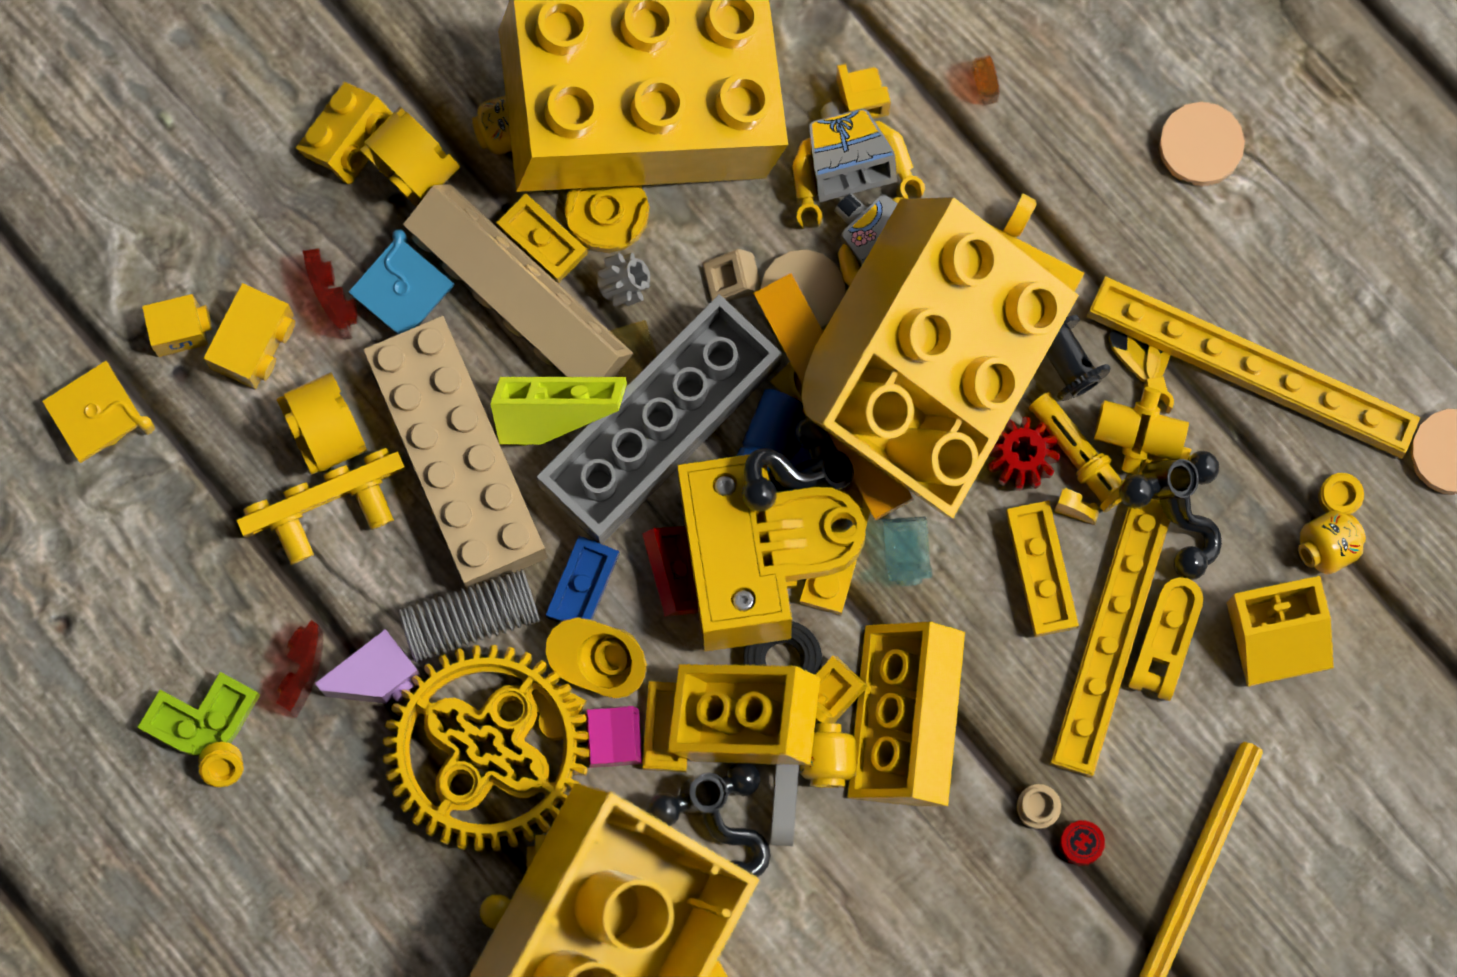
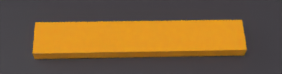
[754,273,914,520]

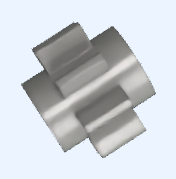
[597,253,650,307]

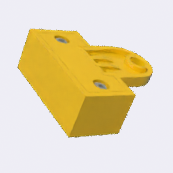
[677,454,866,652]

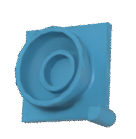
[349,230,455,334]

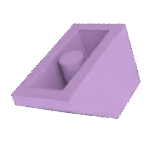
[315,629,421,704]

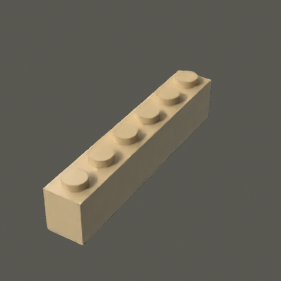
[403,184,634,377]

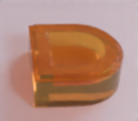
[971,55,999,105]

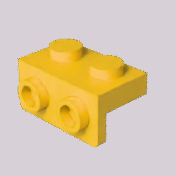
[296,82,393,184]

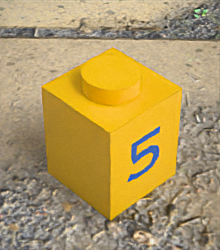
[142,294,212,357]

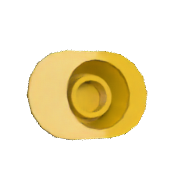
[545,617,647,699]

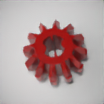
[988,417,1060,491]

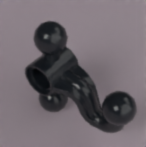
[742,416,854,533]
[1119,450,1222,580]
[646,763,771,878]

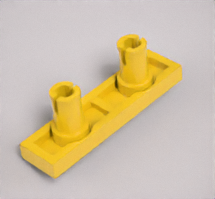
[236,448,406,565]

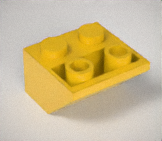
[1226,576,1334,687]

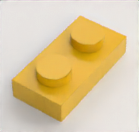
[496,193,588,284]

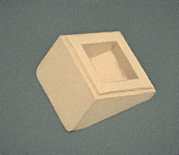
[703,249,761,301]

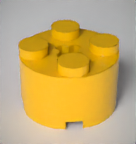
[360,106,460,207]
[276,372,367,475]

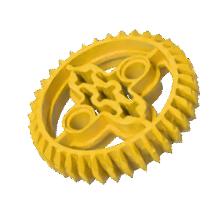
[383,645,590,852]

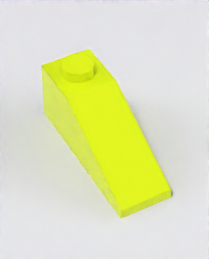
[490,377,627,446]

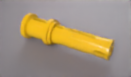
[1028,392,1123,512]

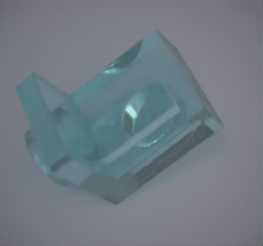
[882,516,932,586]

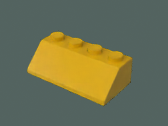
[847,621,965,806]

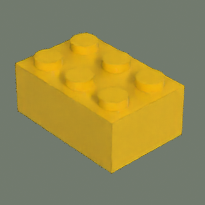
[668,664,820,765]

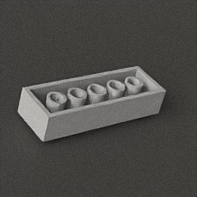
[537,294,782,544]

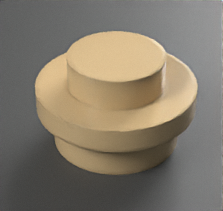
[1017,784,1061,829]

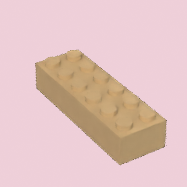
[363,316,548,591]

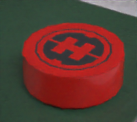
[1060,820,1105,866]

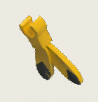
[1109,330,1174,414]

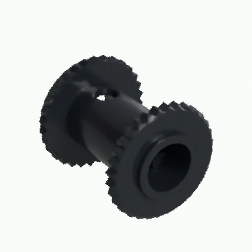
[1046,315,1111,401]

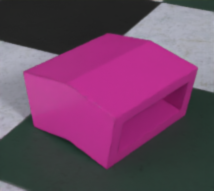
[585,706,643,768]

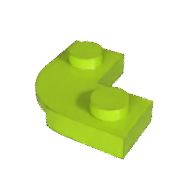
[138,672,260,756]

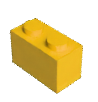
[203,283,295,390]

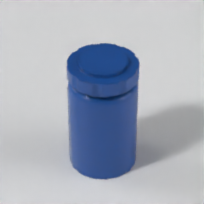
[737,389,803,473]

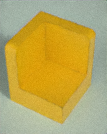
[836,63,891,119]

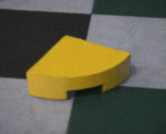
[1054,488,1100,525]

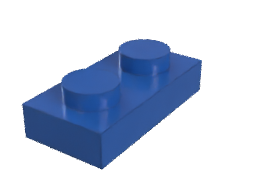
[546,535,620,623]

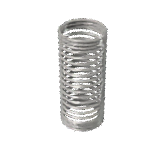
[399,569,540,663]

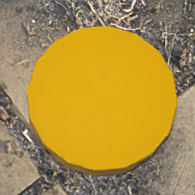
[565,185,650,253]

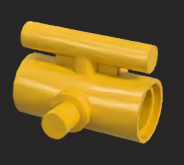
[1094,387,1189,474]

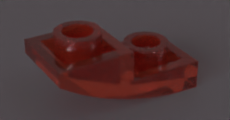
[303,248,358,340]
[276,620,324,718]

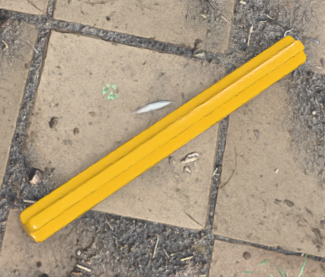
[1139,742,1263,977]

